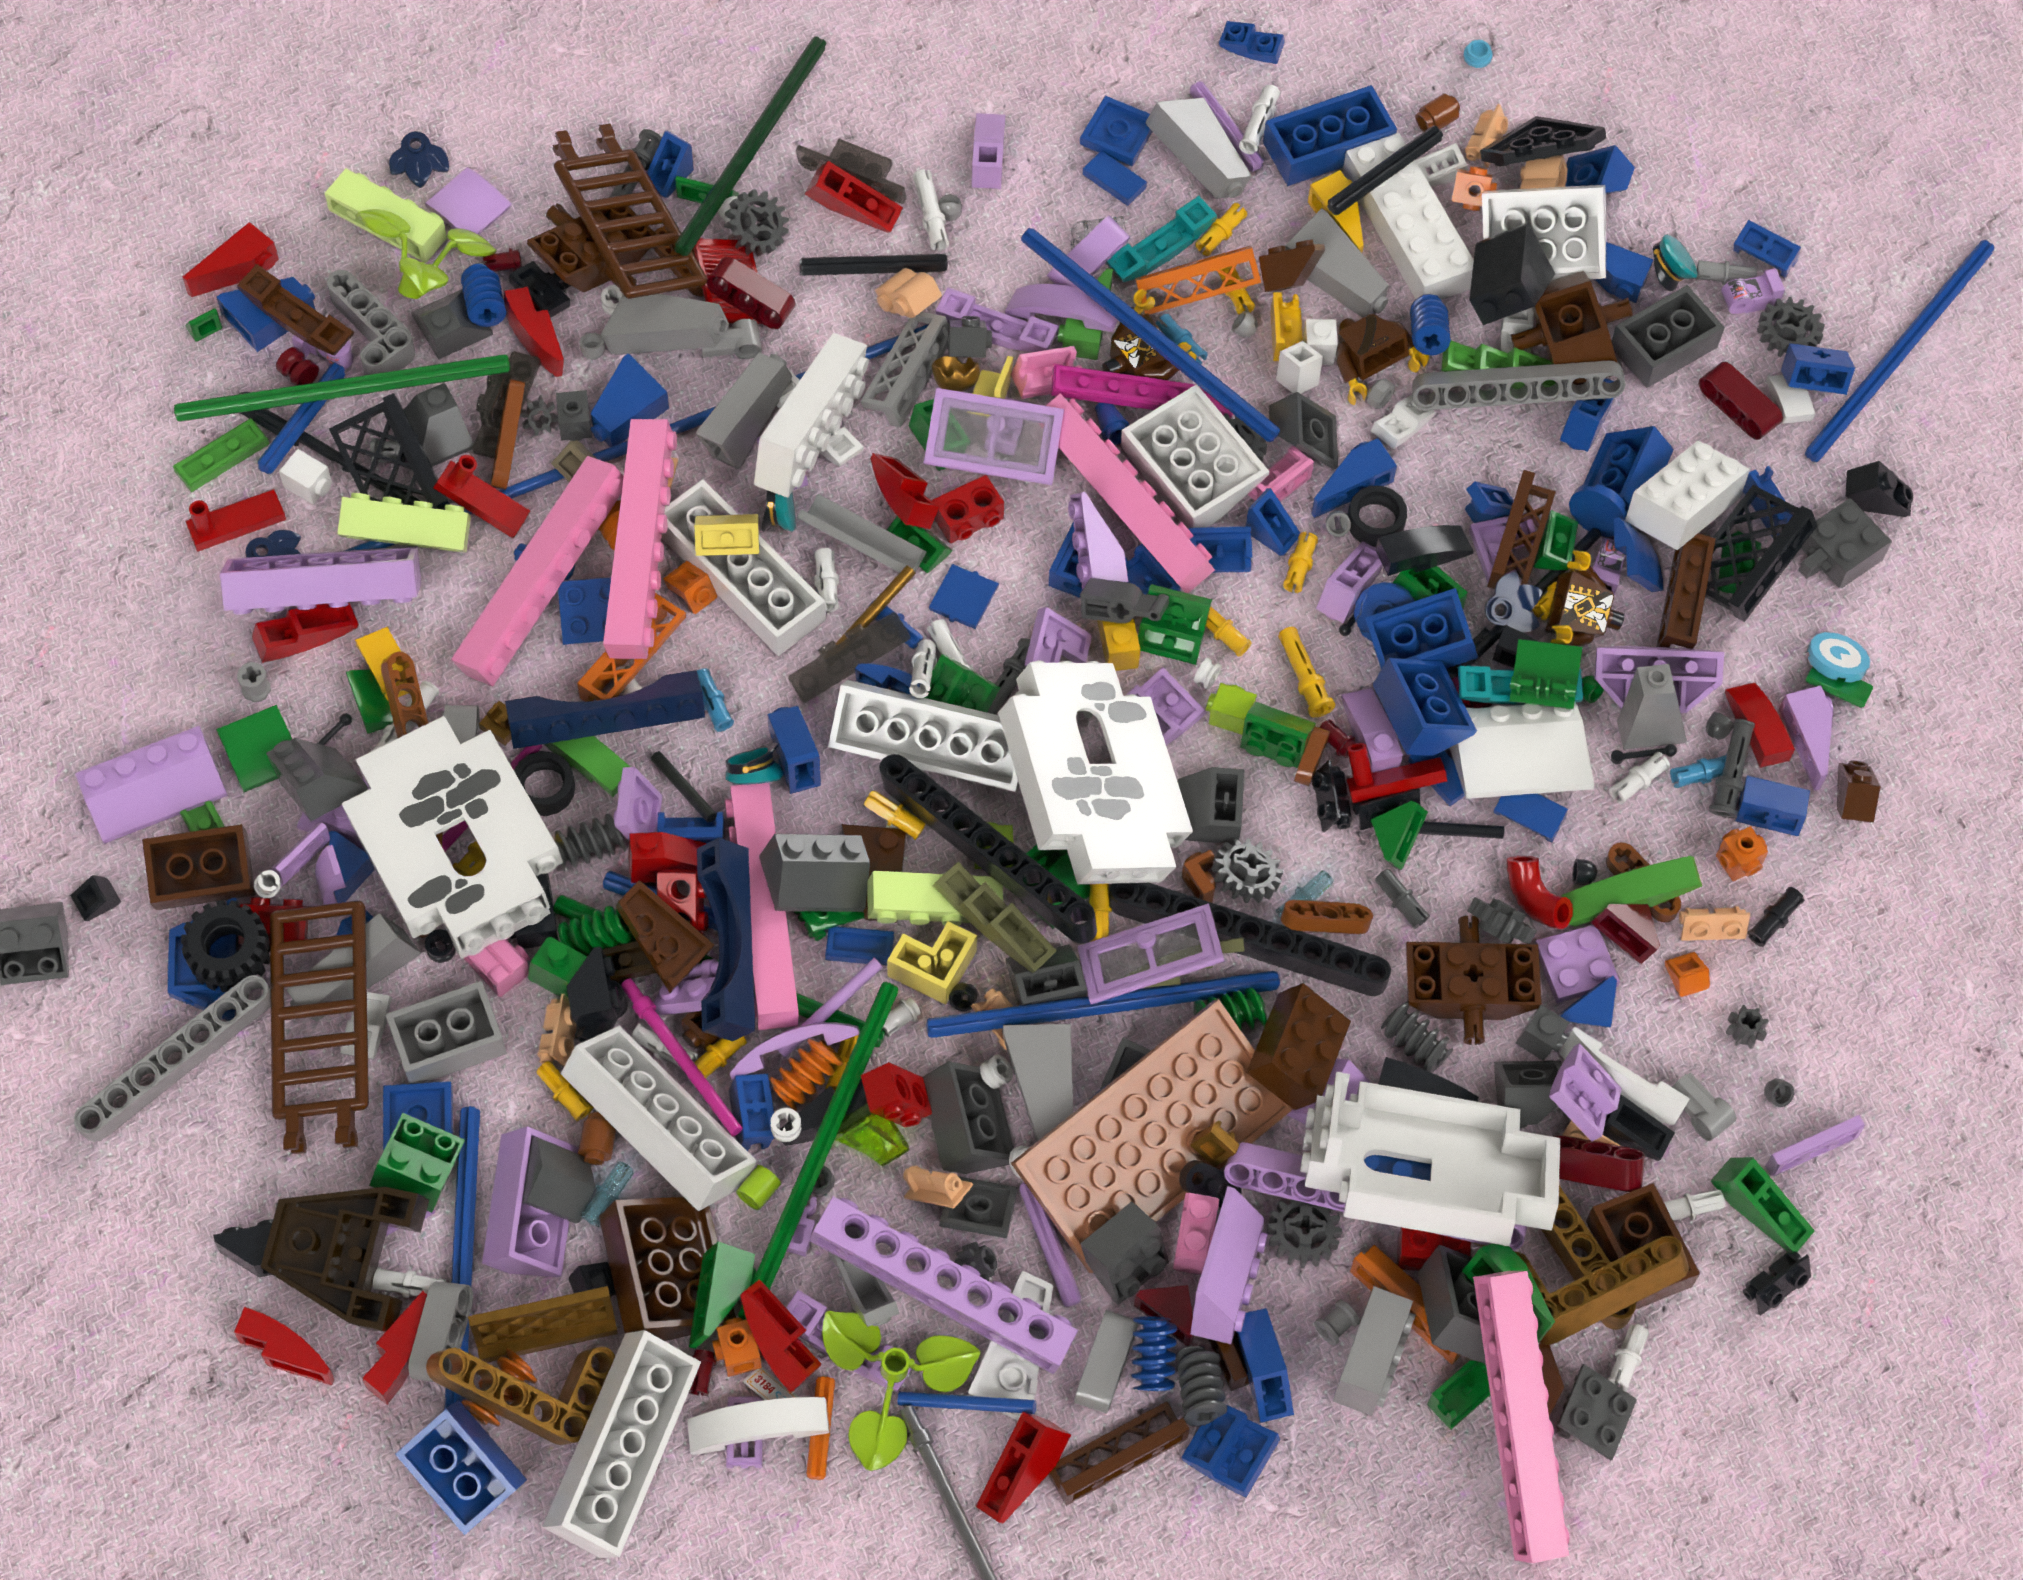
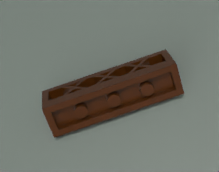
[1487,470,1556,589]
[1656,533,1716,649]
[1048,1401,1190,1506]

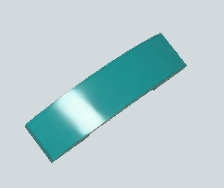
[1106,196,1217,282]
[1458,666,1583,705]

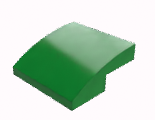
[1138,584,1212,665]
[924,654,1000,713]
[216,705,292,793]

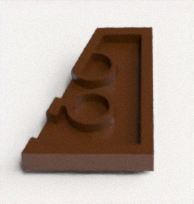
[842,824,906,923]
[616,880,714,994]

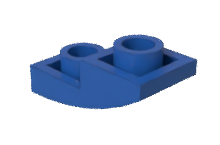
[1219,21,1285,64]
[855,664,920,695]

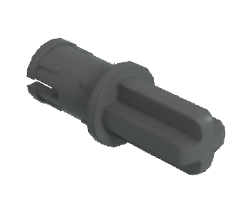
[1375,869,1430,929]

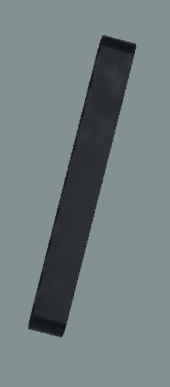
[879,754,1097,944]
[1109,883,1391,996]

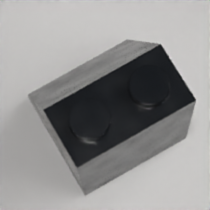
[1469,223,1555,325]

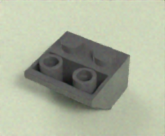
[1177,767,1245,844]
[0,902,69,985]
[1005,944,1087,1006]
[1080,1202,1169,1305]

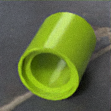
[736,1165,781,1211]

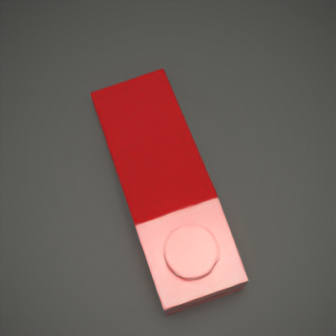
[805,161,903,233]
[182,222,279,297]
[628,832,707,883]
[976,1412,1071,1524]

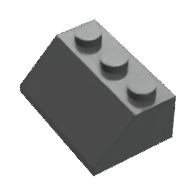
[266,738,369,821]
[759,834,870,912]
[923,1061,1014,1174]

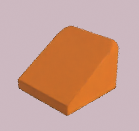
[1665,952,1710,997]

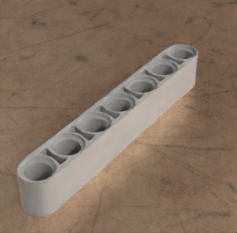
[1412,361,1626,410]
[74,975,271,1142]

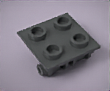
[1555,1364,1637,1461]

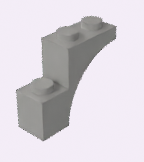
[817,1221,900,1327]

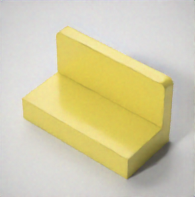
[967,356,1014,418]
[694,514,759,556]

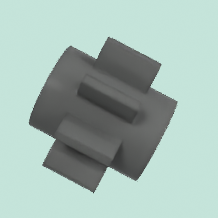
[520,395,558,436]
[1726,1005,1769,1049]
[954,1242,997,1281]

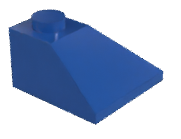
[1565,145,1635,195]

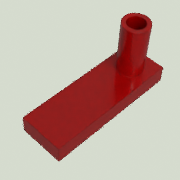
[433,455,530,538]
[185,489,286,552]
[1346,743,1447,803]

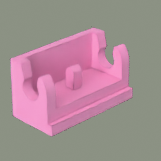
[1011,346,1082,399]
[1248,446,1314,502]

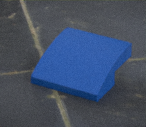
[1614,517,1664,592]
[1181,1405,1280,1498]

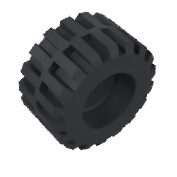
[181,900,270,992]

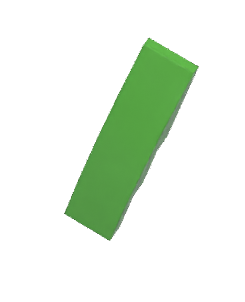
[1441,340,1556,389]
[544,736,630,797]
[1561,856,1702,927]

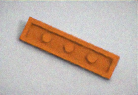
[1135,246,1261,315]
[577,593,686,702]
[1350,1245,1461,1365]

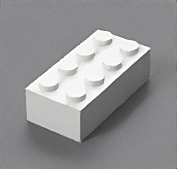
[1625,441,1750,550]

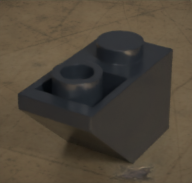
[1845,461,1914,517]
[567,946,621,1028]
[213,1219,273,1278]

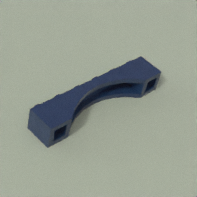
[505,670,705,749]
[697,838,755,1041]

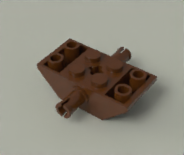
[527,203,657,293]
[1510,270,1633,385]
[1406,916,1542,1045]

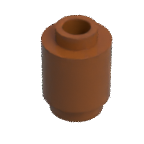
[1415,93,1460,132]
[578,1112,617,1165]

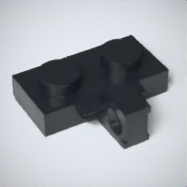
[509,261,571,318]

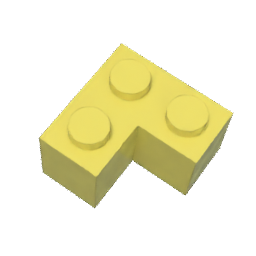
[887,921,977,1005]

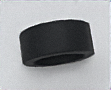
[1347,486,1407,547]
[514,751,575,816]

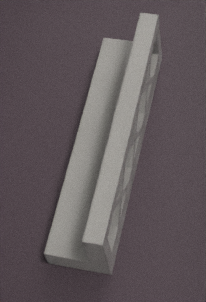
[861,312,948,428]
[797,494,926,578]

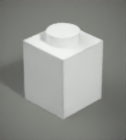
[1303,319,1337,365]
[1276,341,1323,394]
[279,449,332,505]

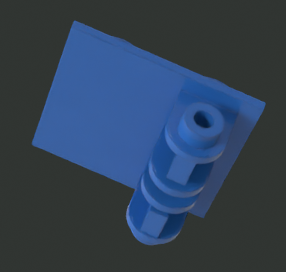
[558,577,611,645]

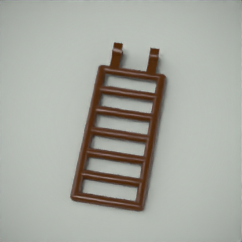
[552,123,707,299]
[270,901,369,1154]

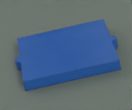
[929,564,999,629]

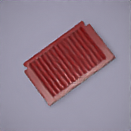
[693,238,761,324]

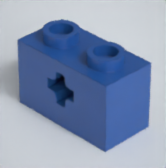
[1781,343,1855,395]

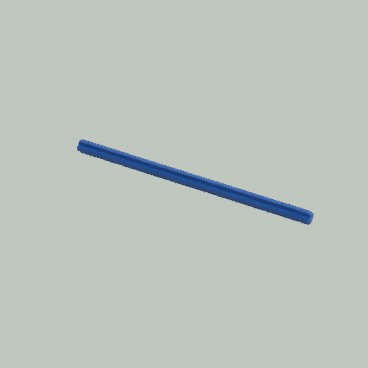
[1021,228,1280,442]
[1805,240,1995,462]
[926,971,1280,1038]
[444,1106,480,1410]

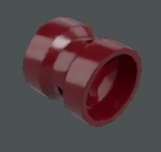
[276,347,319,386]

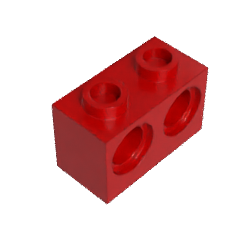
[932,475,1004,544]
[657,869,709,935]
[861,1062,932,1127]
[1397,1227,1471,1271]

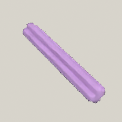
[1190,81,1263,172]
[1020,1182,1081,1307]

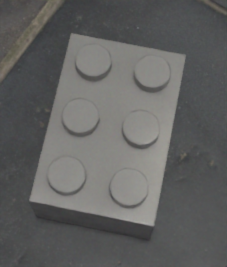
[385,981,507,1084]
[1333,1286,1416,1416]

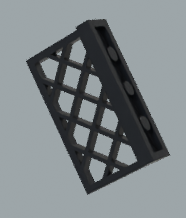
[329,393,451,510]
[1705,485,1818,622]

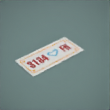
[742,1366,799,1400]

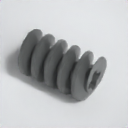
[554,814,626,871]
[1381,1001,1453,1073]
[1176,1346,1227,1426]

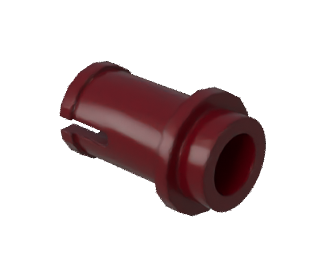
[483,248,522,272]
[1319,719,1357,758]
[689,1349,717,1396]

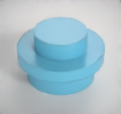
[1463,40,1493,68]

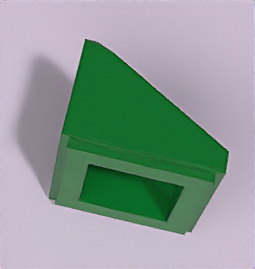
[185,308,222,342]

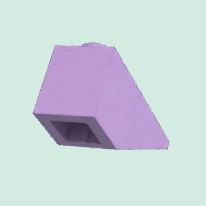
[972,113,1005,189]
[1068,492,1128,589]

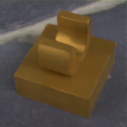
[479,701,511,746]
[1190,1120,1240,1167]

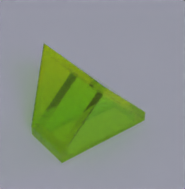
[835,1112,910,1166]

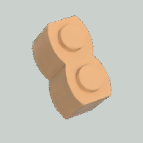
[1519,155,1568,189]
[875,268,942,318]

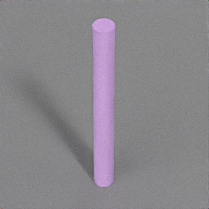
[777,957,883,1058]

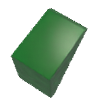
[1371,801,1428,870]

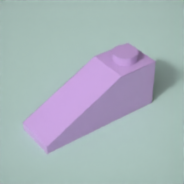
[1316,541,1383,623]
[1779,685,1833,791]
[1341,688,1403,773]

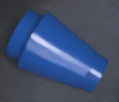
[1095,402,1130,445]

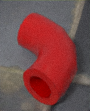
[1507,856,1573,929]

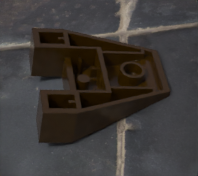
[260,1187,429,1333]

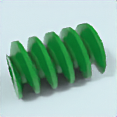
[558,905,633,956]
[1194,987,1267,1032]

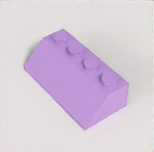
[75,726,228,844]
[482,1126,579,1277]
[1190,1187,1268,1344]

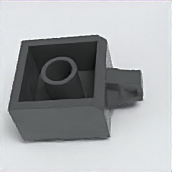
[1798,498,1892,588]

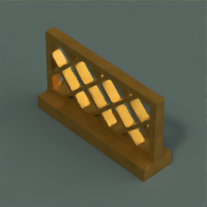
[468,1286,618,1363]

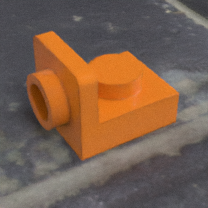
[663,561,717,614]

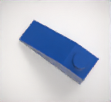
[1594,242,1653,303]
[1560,378,1616,452]
[1311,438,1397,518]

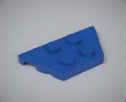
[168,898,238,1021]

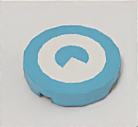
[1807,632,1870,683]

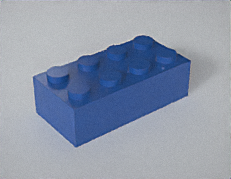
[1263,85,1397,186]

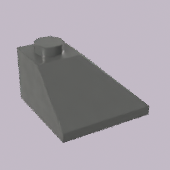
[411,289,493,359]
[404,382,475,467]
[1269,392,1338,470]
[1494,1061,1562,1128]

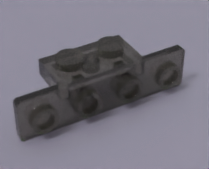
[795,139,907,204]
[472,351,541,459]
[788,612,910,703]

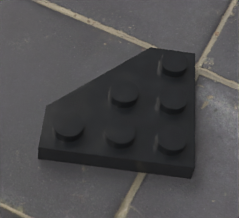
[1480,116,1606,167]

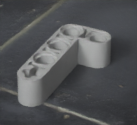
[327,270,415,375]

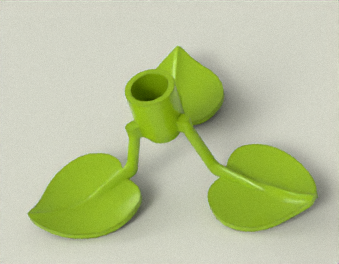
[355,209,497,299]
[822,1311,980,1471]

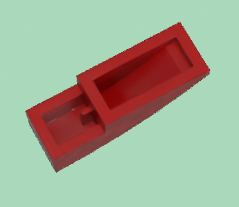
[503,287,564,377]
[870,453,939,529]
[252,602,359,663]
[1724,683,1795,768]
[740,1279,822,1394]
[362,1291,427,1405]
[234,1307,335,1385]

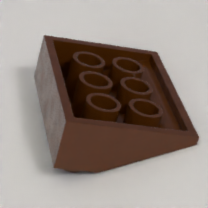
[599,1197,736,1341]

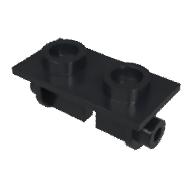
[1312,760,1353,832]
[1352,788,1421,830]
[1743,1251,1811,1316]

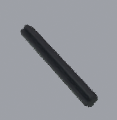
[1327,126,1443,215]
[799,254,948,276]

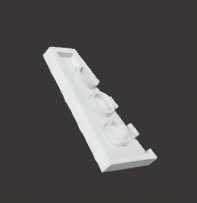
[966,1271,1053,1421]

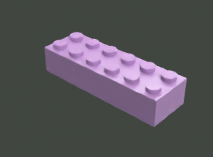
[220,546,422,614]

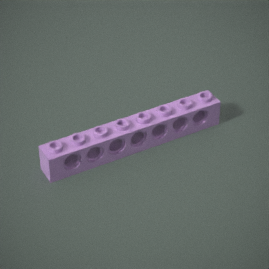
[809,1196,1078,1374]

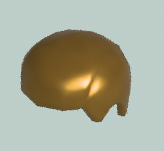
[931,355,981,392]

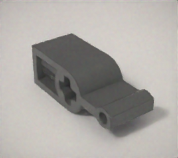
[1080,578,1169,623]

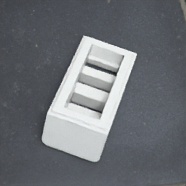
[1415,143,1469,187]

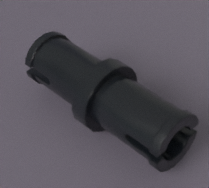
[1747,887,1805,947]

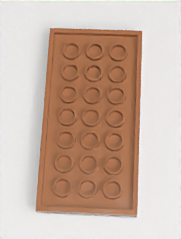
[1011,1000,1293,1273]

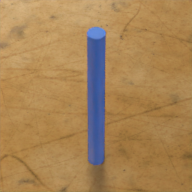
[897,1391,1036,1414]

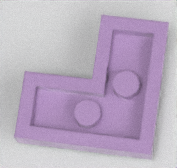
[1469,512,1536,583]
[1024,607,1092,666]

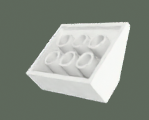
[1482,185,1606,281]
[1121,384,1270,529]
[1450,701,1594,799]

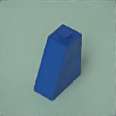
[216,277,315,352]
[591,353,669,447]
[767,706,821,794]
[1236,1308,1294,1423]

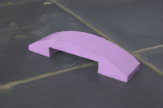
[1005,284,1118,332]
[936,287,1059,352]
[730,1022,860,1079]
[786,1290,916,1392]

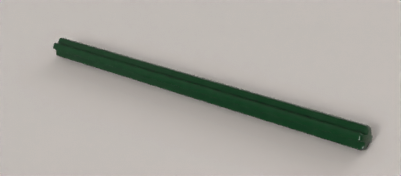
[674,36,826,257]

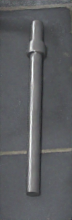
[900,1405,997,1580]

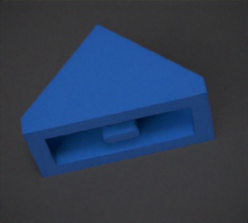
[647,131,694,198]
[1245,488,1300,556]
[329,831,375,903]
[1558,975,1617,1028]

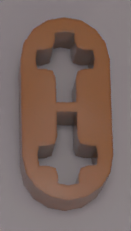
[1294,726,1330,787]

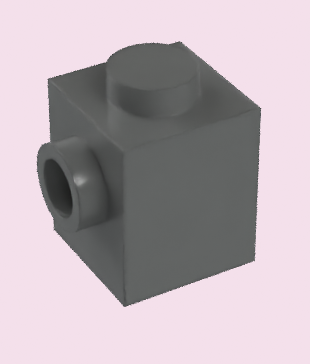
[947,316,992,358]
[556,390,592,441]
[1516,1004,1569,1061]

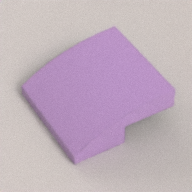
[424,167,512,235]
[1125,667,1207,745]
[269,822,330,888]
[1549,1043,1622,1142]

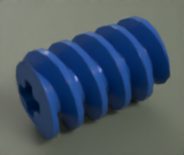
[461,263,506,327]
[1410,294,1451,356]
[1131,1316,1177,1391]

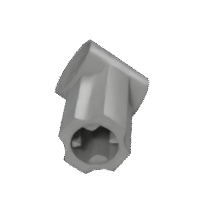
[702,319,762,359]
[1672,1072,1737,1141]

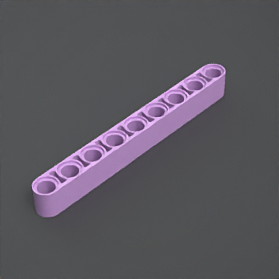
[1224,1142,1527,1250]

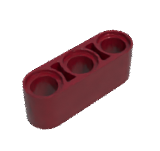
[707,257,796,329]
[1698,361,1783,440]
[1554,1136,1645,1192]

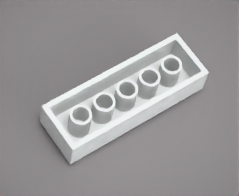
[1342,133,1474,300]
[754,333,869,498]
[662,479,826,656]
[828,680,1020,792]
[561,1026,757,1211]
[542,1330,701,1558]

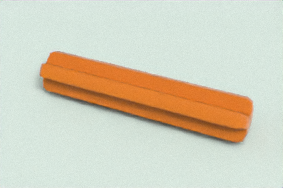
[806,1376,835,1480]

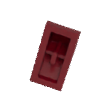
[1590,904,1660,964]
[1134,1285,1194,1347]

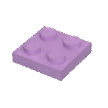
[614,767,662,840]
[1534,925,1620,1003]

